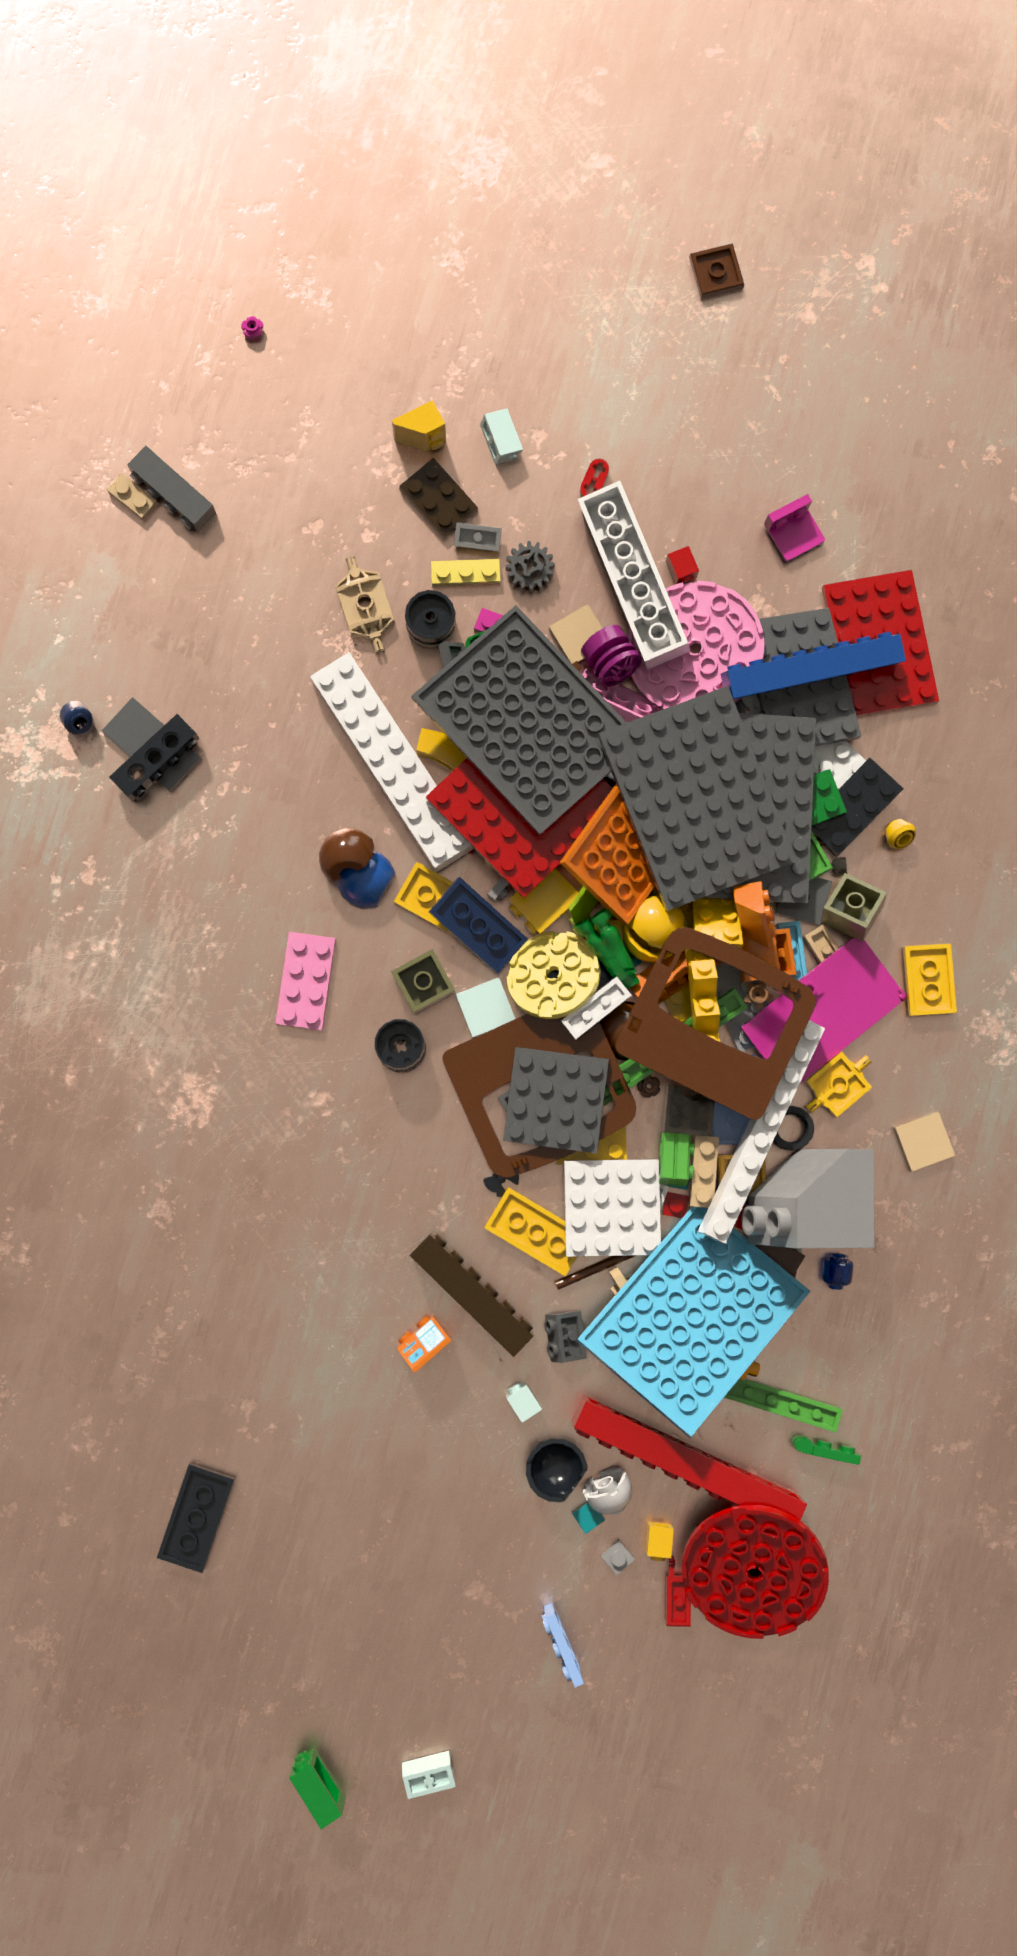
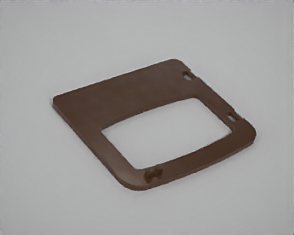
[615,927,816,1120]
[442,1014,637,1178]

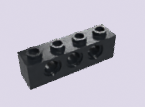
[109,714,200,801]

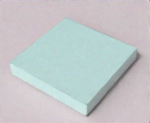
[456,977,515,1038]

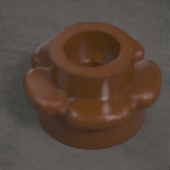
[637,1075,660,1098]

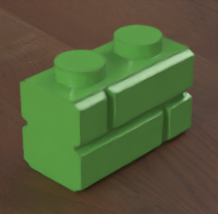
[659,1132,694,1186]

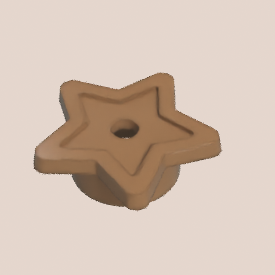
[743,982,773,1010]

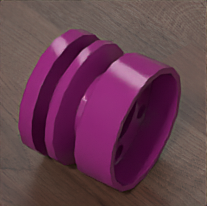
[581,625,642,687]

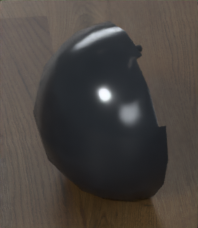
[526,1438,588,1502]

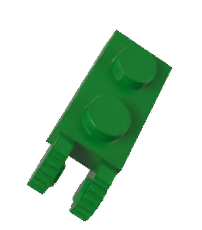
[792,1435,861,1465]

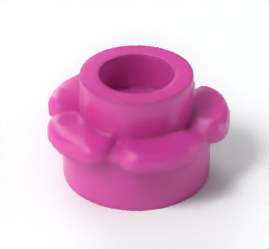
[241,316,264,339]

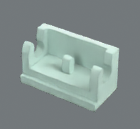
[480,409,523,465]
[402,1751,456,1799]

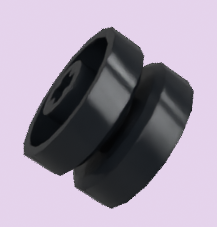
[405,590,456,648]

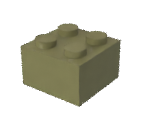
[821,873,887,942]
[391,949,455,1015]

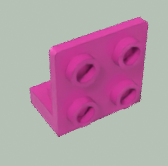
[764,494,825,562]

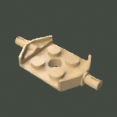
[335,556,395,653]

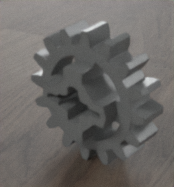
[505,541,555,592]

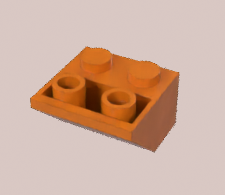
[733,881,777,948]
[741,928,796,982]

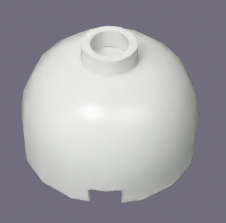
[583,1467,632,1514]

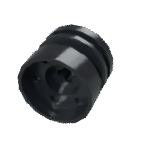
[375,1019,426,1073]

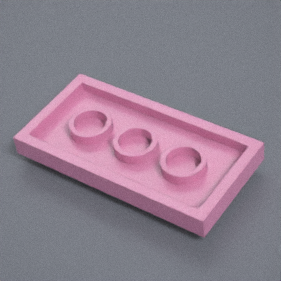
[275,932,336,1031]

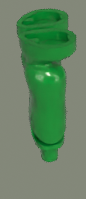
[573,908,639,989]

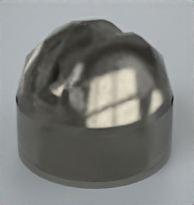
[831,857,847,876]

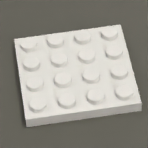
[564,1159,661,1257]

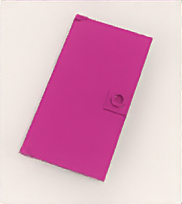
[740,937,907,1085]

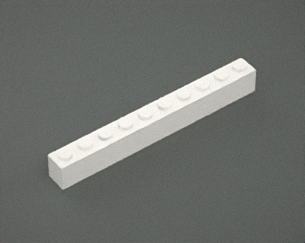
[698,1020,825,1244]

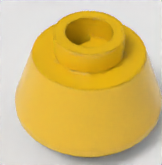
[885,819,916,849]

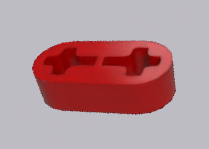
[580,458,609,497]

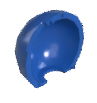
[337,851,395,908]

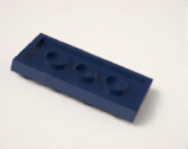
[428,877,528,974]

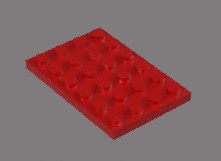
[822,570,939,717]

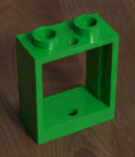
[289,1749,346,1830]

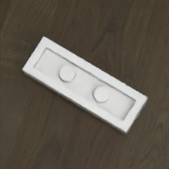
[561,977,631,1040]

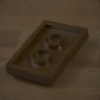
[399,458,478,539]

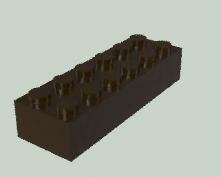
[409,1233,534,1357]

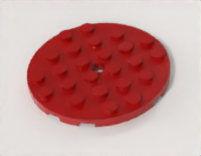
[682,1505,829,1639]

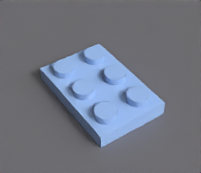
[542,1602,584,1687]

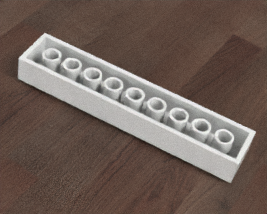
[310,652,474,873]

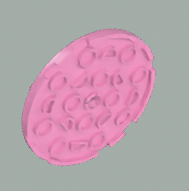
[628,581,765,710]

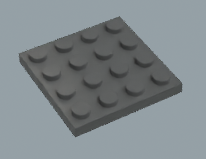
[503,1047,610,1154]

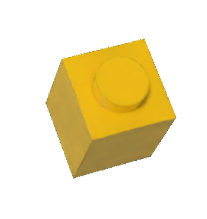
[645,1522,674,1561]

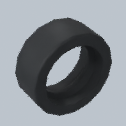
[773,1106,814,1151]

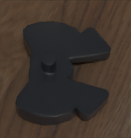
[483,1173,519,1197]

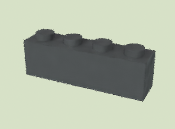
[127,445,216,532]

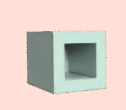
[506,1382,542,1423]

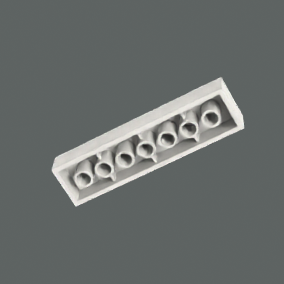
[578,481,690,669]

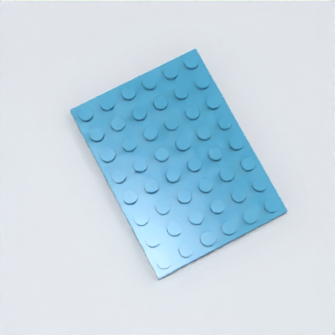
[577,1206,811,1438]

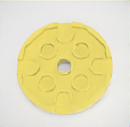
[507,931,600,1019]

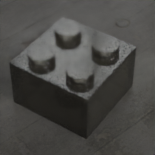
[662,1084,715,1136]

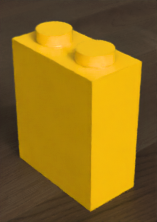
[508,869,578,935]

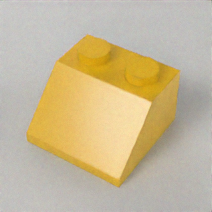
[392,400,446,451]

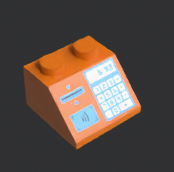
[397,1315,452,1373]

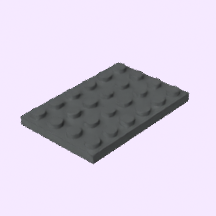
[757,608,862,746]

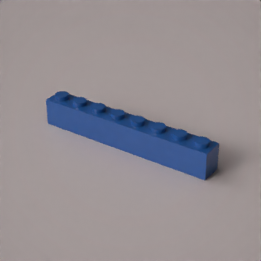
[720,632,906,700]

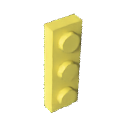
[431,559,500,586]

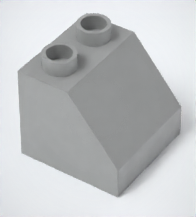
[741,1149,874,1248]

